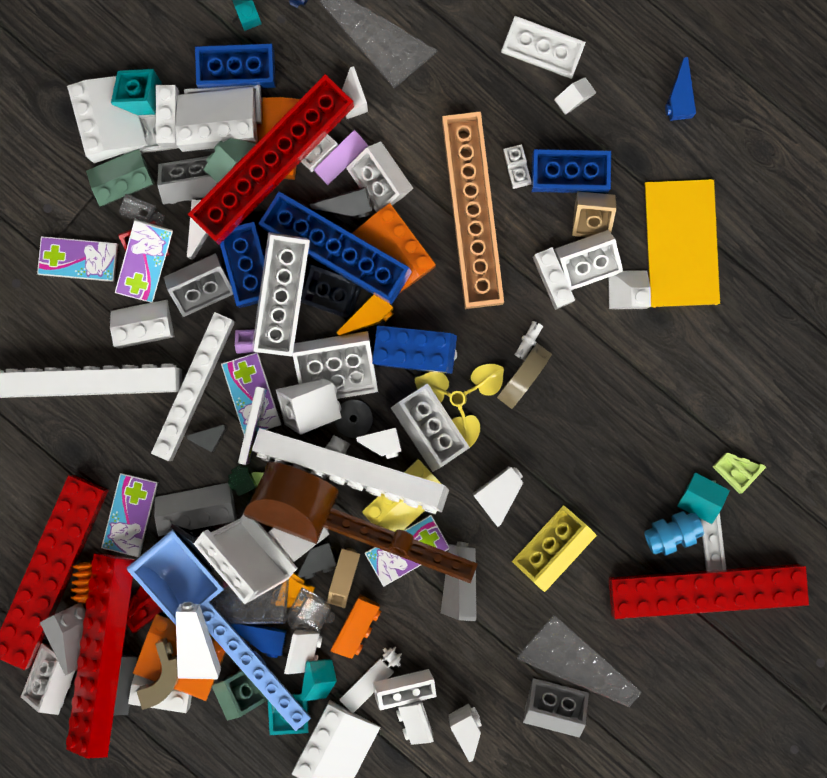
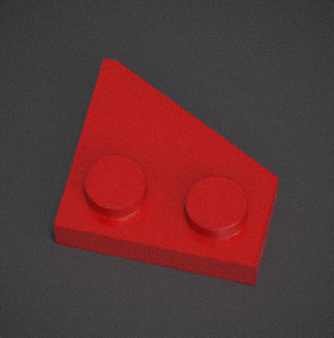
[126,586,164,633]

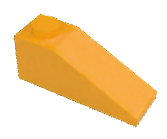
[336,295,393,336]

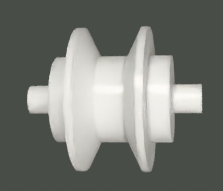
[381,647,402,668]

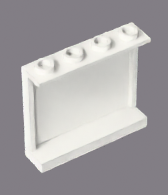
[194,514,297,604]

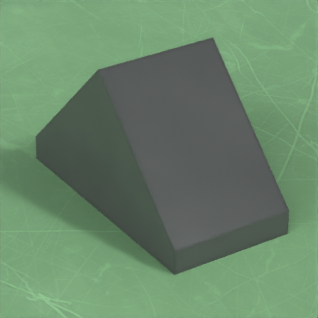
[187,425,227,452]

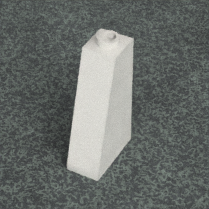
[176,602,221,679]

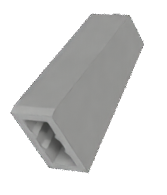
[440,541,476,621]

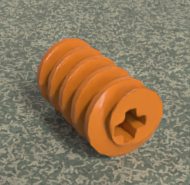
[71,562,92,603]

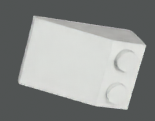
[284,626,323,674]

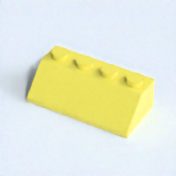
[362,459,441,532]
[512,505,597,592]

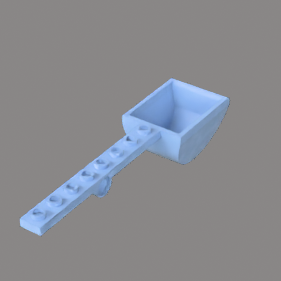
[127,529,311,731]

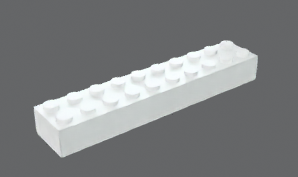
[0,364,182,398]
[252,428,449,514]

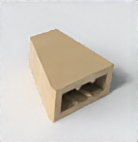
[327,548,360,608]

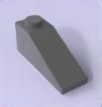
[310,186,373,218]

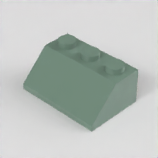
[86,149,155,207]

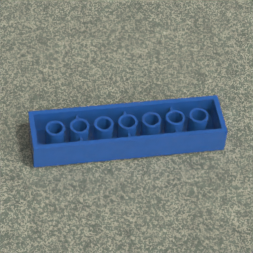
[259,191,412,305]

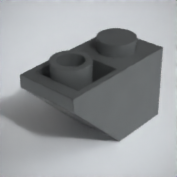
[298,542,337,579]

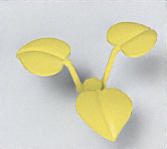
[415,364,504,447]

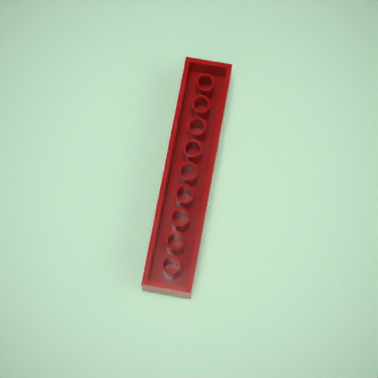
[188,74,354,245]
[0,475,109,670]
[66,554,135,758]
[609,564,809,619]

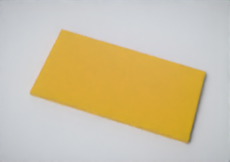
[645,179,720,308]

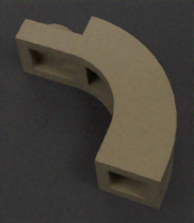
[497,343,552,409]
[136,638,179,710]

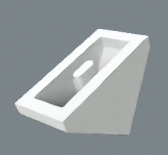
[554,77,596,115]

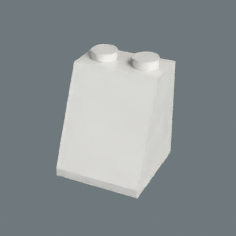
[276,378,341,435]
[473,466,523,527]
[268,528,329,562]

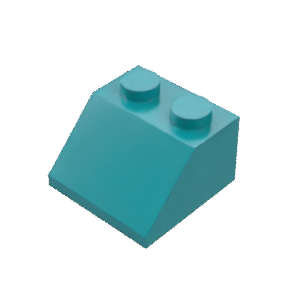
[111,69,162,115]

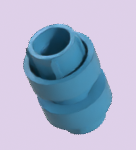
[644,511,704,556]

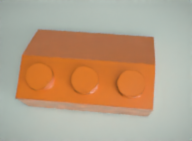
[331,594,381,659]

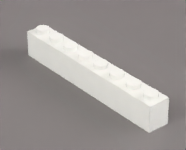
[151,312,235,461]

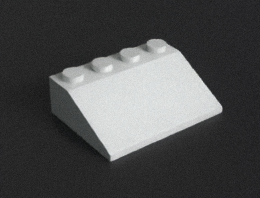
[67,76,148,163]
[175,87,258,152]
[293,331,378,399]
[292,700,380,778]

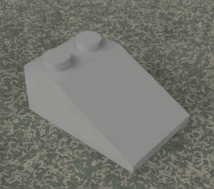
[40,603,86,676]

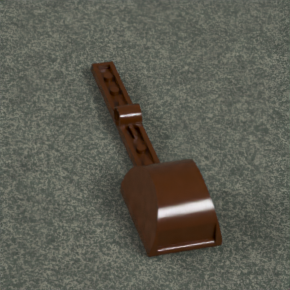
[244,462,478,584]

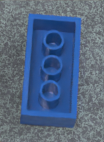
[195,44,276,88]
[531,149,611,193]
[220,222,265,308]
[372,326,457,374]

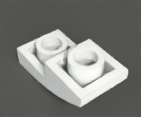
[503,144,531,189]

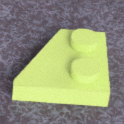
[712,453,766,494]

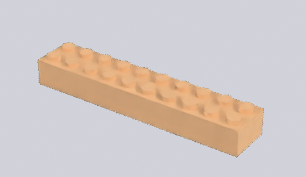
[442,112,504,309]

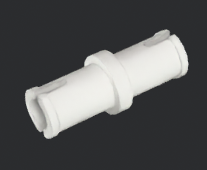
[514,321,543,360]

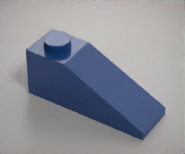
[665,57,696,121]
[228,620,287,658]

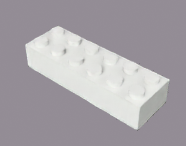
[252,232,310,356]

